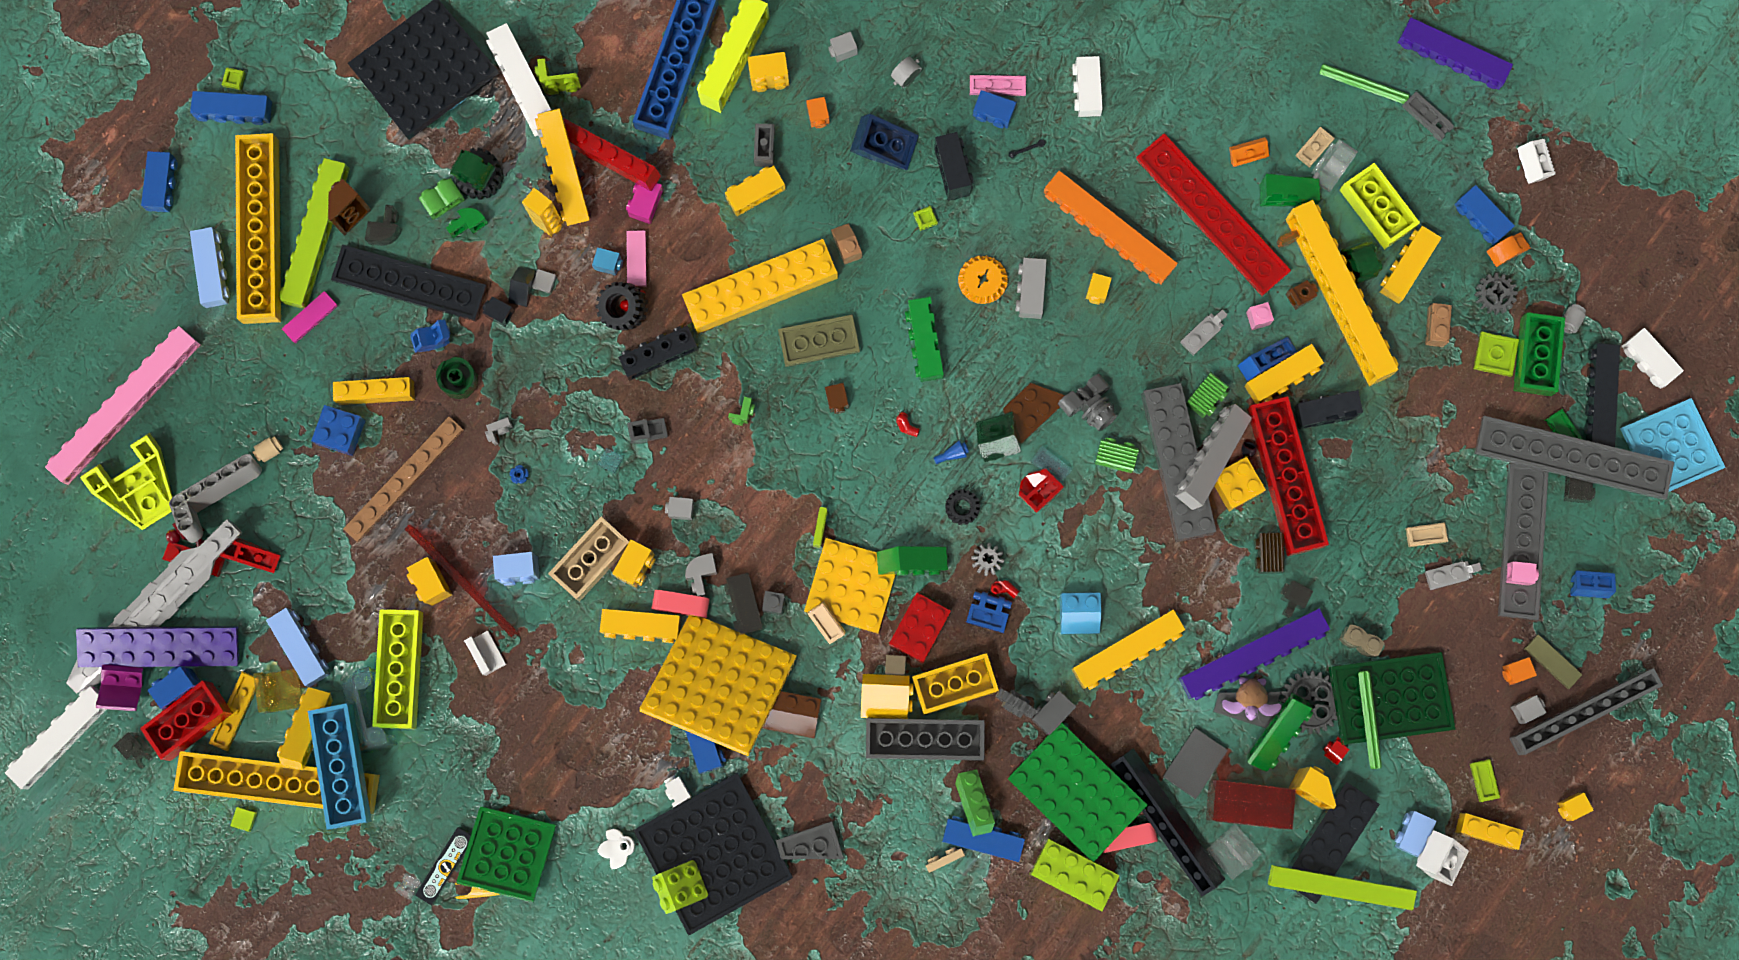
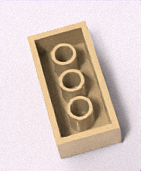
[548,517,629,602]

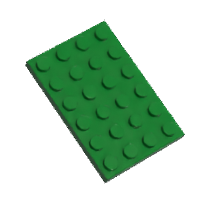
[1008,723,1148,862]

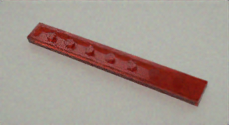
[405,525,519,639]

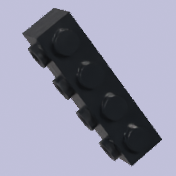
[618,326,698,381]

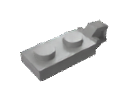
[1180,310,1227,356]
[1425,561,1482,590]

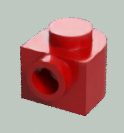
[1323,737,1350,765]

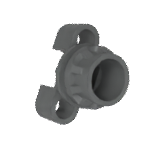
[1058,373,1118,431]

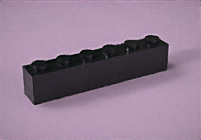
[1584,343,1620,447]

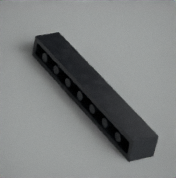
[1110,748,1225,896]

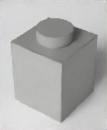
[828,32,858,62]
[665,497,694,520]
[1511,695,1546,724]

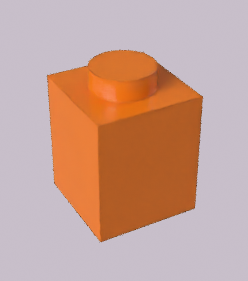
[806,97,829,128]
[1502,657,1537,685]

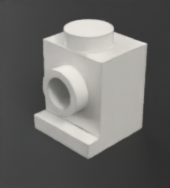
[664,776,692,807]

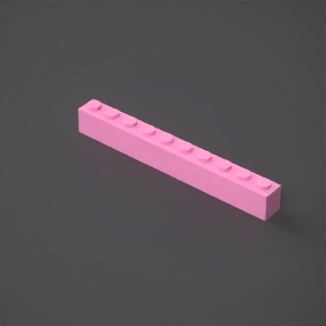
[45,326,201,485]

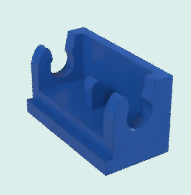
[1570,571,1616,598]

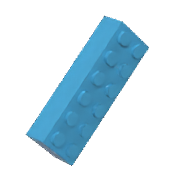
[308,703,372,830]

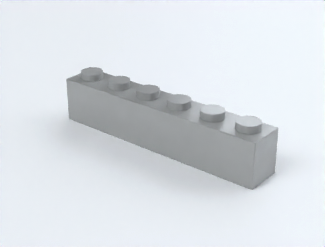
[1175,404,1252,510]

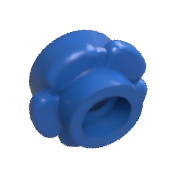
[510,465,529,484]

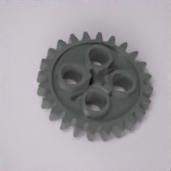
[1278,671,1337,734]

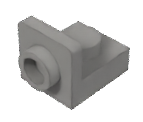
[485,417,513,445]

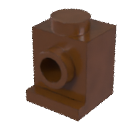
[1285,280,1318,310]

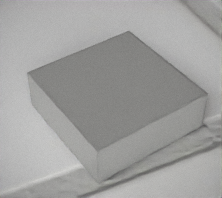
[532,269,557,294]

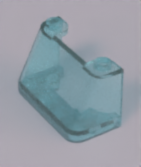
[342,667,397,753]

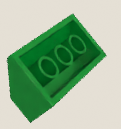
[1247,692,1313,772]

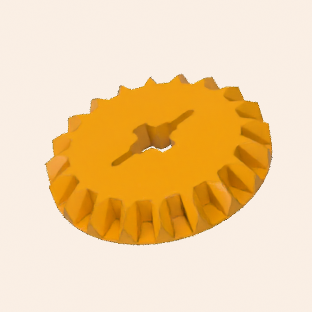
[958,255,1007,304]

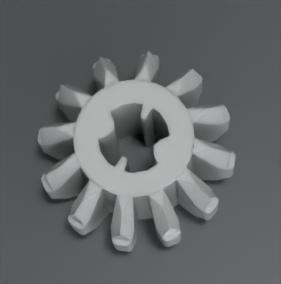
[971,543,1004,576]

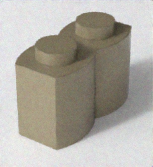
[1339,625,1385,658]

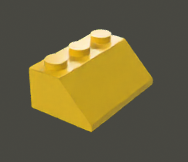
[1288,766,1336,809]

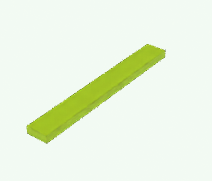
[1268,865,1417,910]

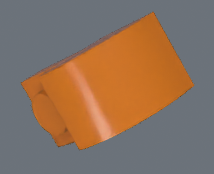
[1486,232,1530,267]

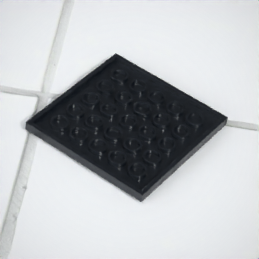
[348,0,499,140]
[633,773,793,936]

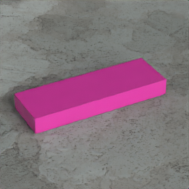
[282,291,338,344]

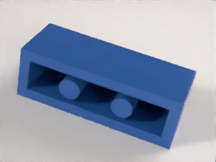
[141,151,178,212]
[1454,185,1514,245]

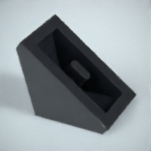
[508,267,537,307]

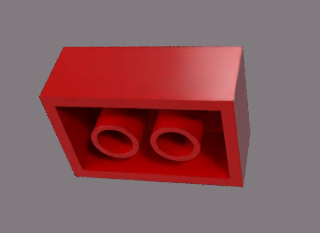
[889,593,951,664]

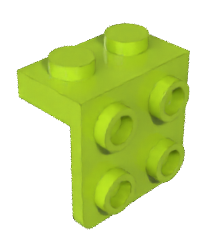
[535,59,581,95]
[652,860,708,914]

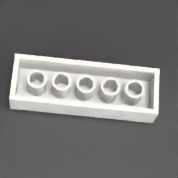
[486,23,551,138]

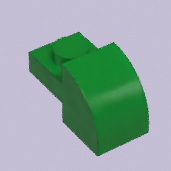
[446,208,489,239]

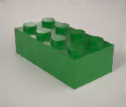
[1513,312,1565,396]

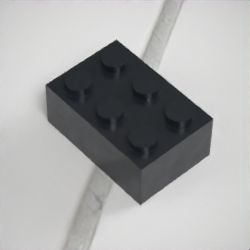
[934,132,974,201]

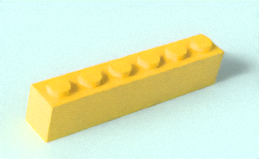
[535,108,590,226]
[1072,610,1185,690]

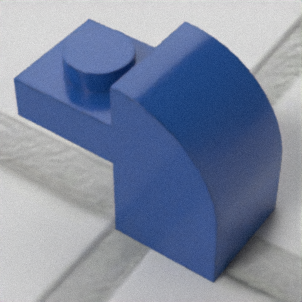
[410,319,450,353]

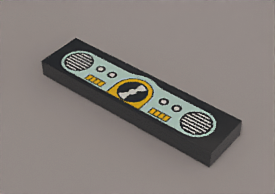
[415,827,471,906]

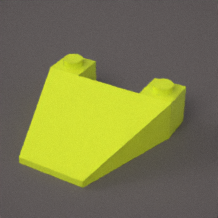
[80,433,173,530]

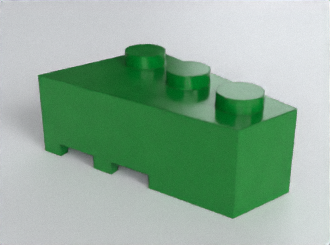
[1259,174,1320,206]
[877,546,948,576]

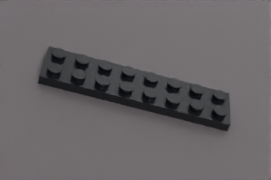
[331,244,487,322]

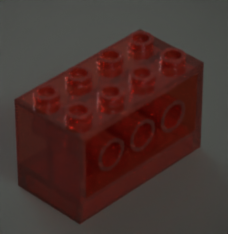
[1206,780,1296,830]

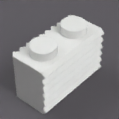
[1517,139,1556,184]

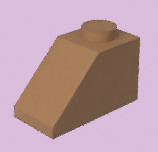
[831,224,862,265]

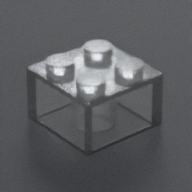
[1311,139,1358,193]

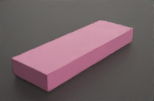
[970,75,1026,96]
[627,231,647,287]

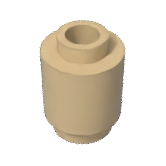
[253,436,283,463]

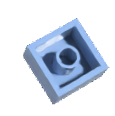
[493,552,540,586]

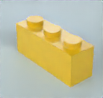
[725,166,786,216]
[1455,813,1524,850]

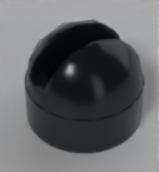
[1241,441,1258,458]

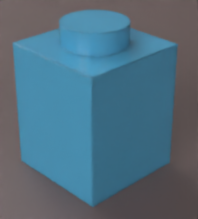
[592,247,623,276]

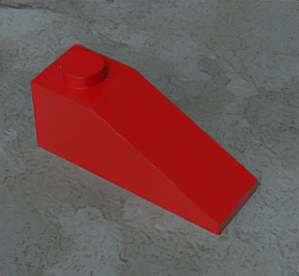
[220,538,281,573]

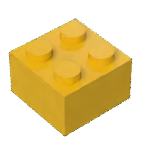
[748,52,789,92]
[1214,457,1266,511]
[612,540,656,589]
[407,557,452,606]

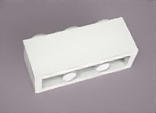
[1072,56,1102,117]
[1622,328,1684,389]

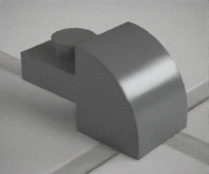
[627,418,668,444]

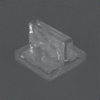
[1206,824,1262,880]

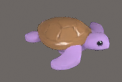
[1222,677,1281,721]

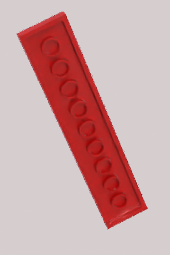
[1136,133,1291,296]

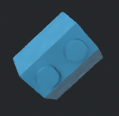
[1060,593,1101,634]

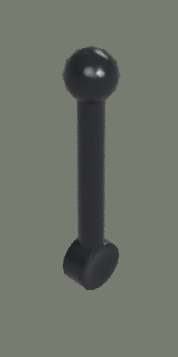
[1008,139,1045,158]

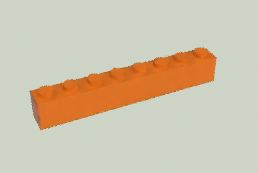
[1044,171,1178,285]

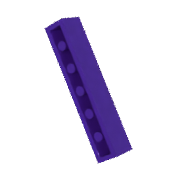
[1397,17,1513,90]

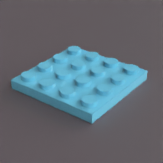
[1620,398,1726,491]

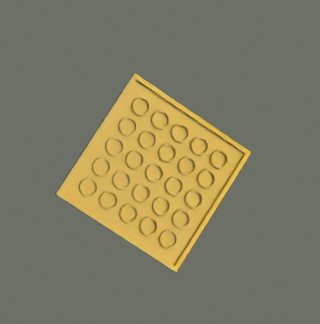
[640,615,797,756]

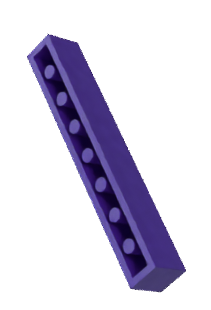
[1178,609,1330,700]

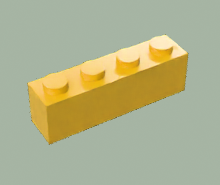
[522,188,563,237]
[1380,226,1442,304]
[1244,344,1324,404]
[333,377,415,405]
[600,609,681,643]
[277,687,333,770]

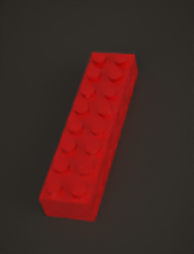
[1247,397,1329,557]

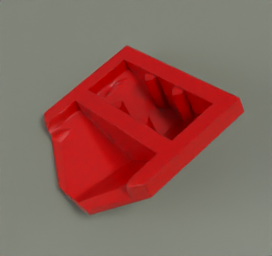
[1018,469,1064,513]

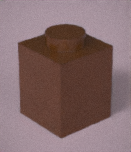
[825,383,849,414]

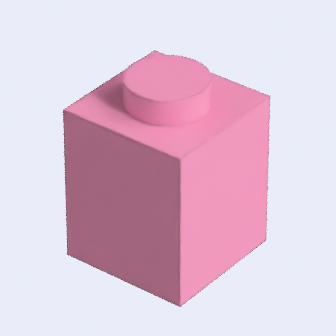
[1246,302,1274,330]
[1506,562,1539,585]

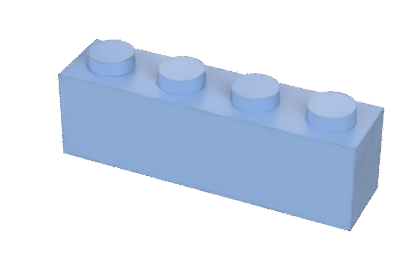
[190,227,230,308]
[266,608,330,687]

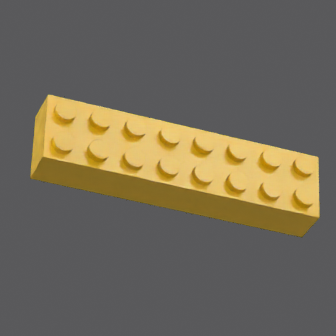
[682,239,838,334]

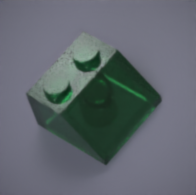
[976,412,1021,462]

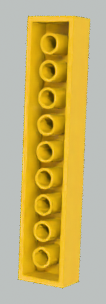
[235,133,281,324]
[1285,200,1399,387]
[173,751,380,814]

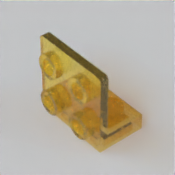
[253,669,302,714]

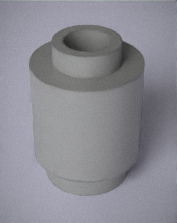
[1563,304,1586,334]

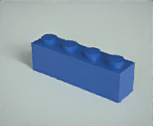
[190,91,272,125]
[942,816,1025,862]

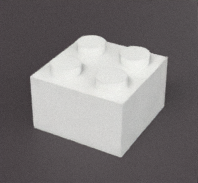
[1416,830,1469,886]

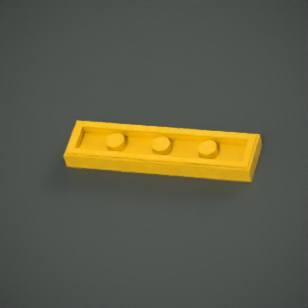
[209,671,261,751]

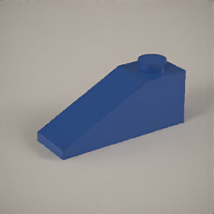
[1238,337,1297,382]

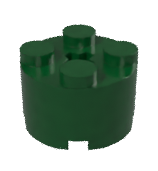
[450,149,495,192]
[1340,242,1383,284]
[436,357,478,399]

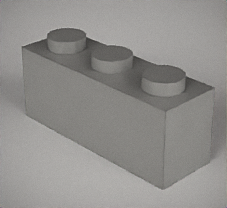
[1015,258,1046,319]

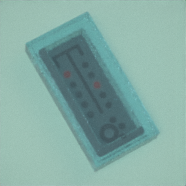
[1030,446,1072,484]

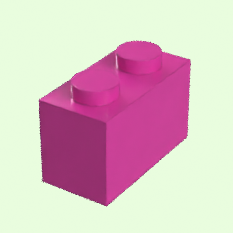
[626,183,663,224]

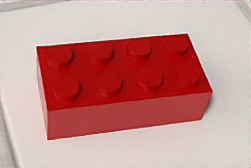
[140,680,233,761]

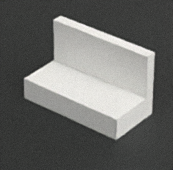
[464,631,506,676]

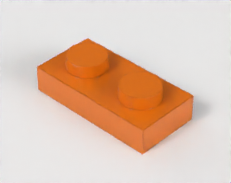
[1229,137,1269,167]

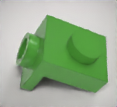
[728,397,755,426]

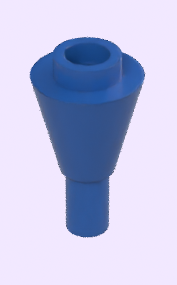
[934,440,969,464]

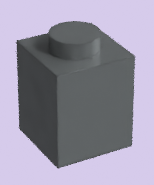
[762,591,785,615]

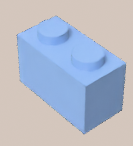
[1395,811,1436,857]

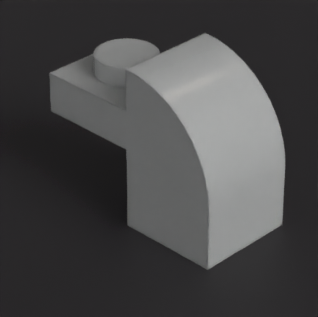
[685,553,717,597]

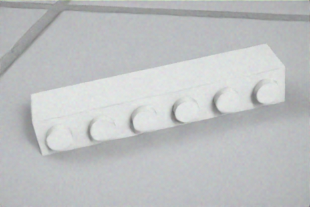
[5,686,107,789]

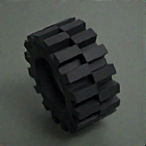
[945,489,980,525]

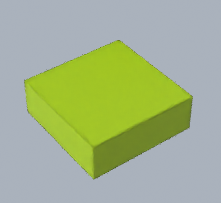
[222,67,246,90]
[913,206,938,231]
[230,807,257,832]

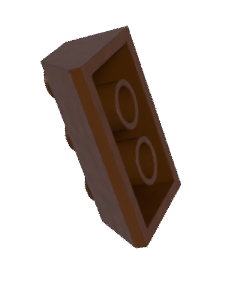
[328,179,371,236]
[762,691,822,739]

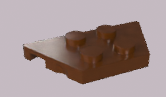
[1003,383,1066,449]

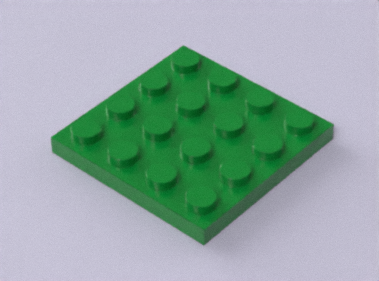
[457,806,556,903]

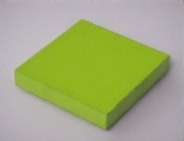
[1473,331,1519,377]

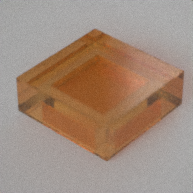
[1276,230,1299,248]

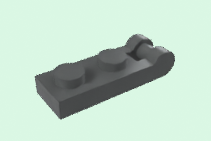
[1402,92,1454,141]

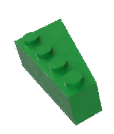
[905,297,944,382]

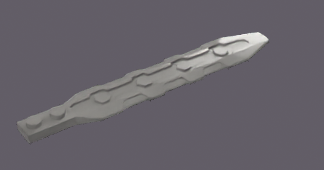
[66,519,243,694]

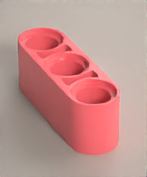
[651,590,710,618]
[1103,822,1158,853]

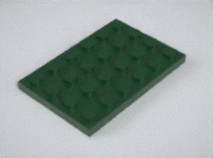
[1328,652,1456,745]

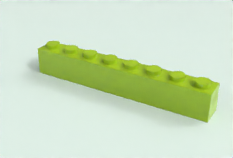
[279,158,350,309]

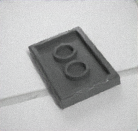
[1162,728,1228,799]

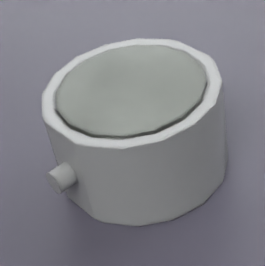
[891,56,922,88]

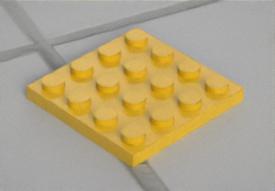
[804,538,896,634]

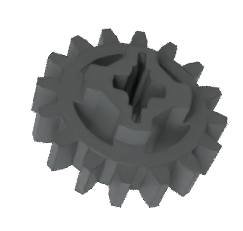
[1474,273,1518,315]
[995,689,1037,718]

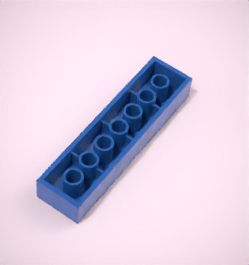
[633,0,719,140]

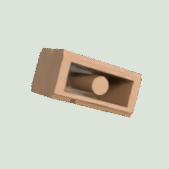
[1425,303,1452,347]

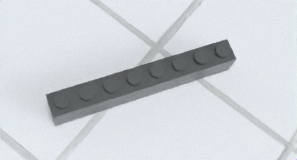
[1509,668,1663,755]

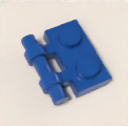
[966,591,1012,633]

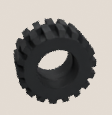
[454,148,504,200]
[595,282,648,330]

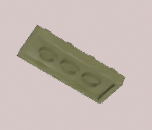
[778,315,860,367]

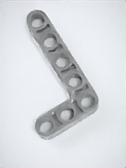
[169,454,262,543]

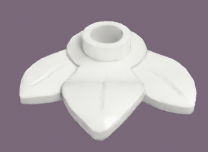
[598,829,635,869]

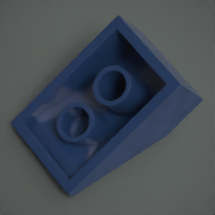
[850,114,918,170]

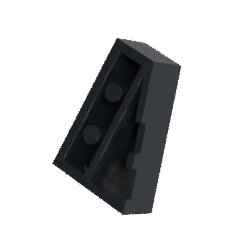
[1294,390,1363,429]

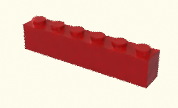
[563,118,661,191]

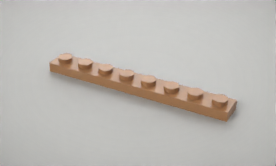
[343,417,464,543]

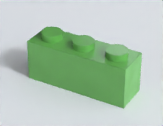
[955,769,995,836]

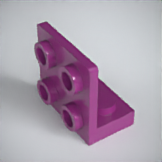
[96,665,143,711]

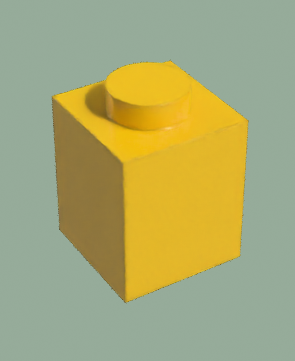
[1085,273,1111,305]
[1558,793,1594,821]

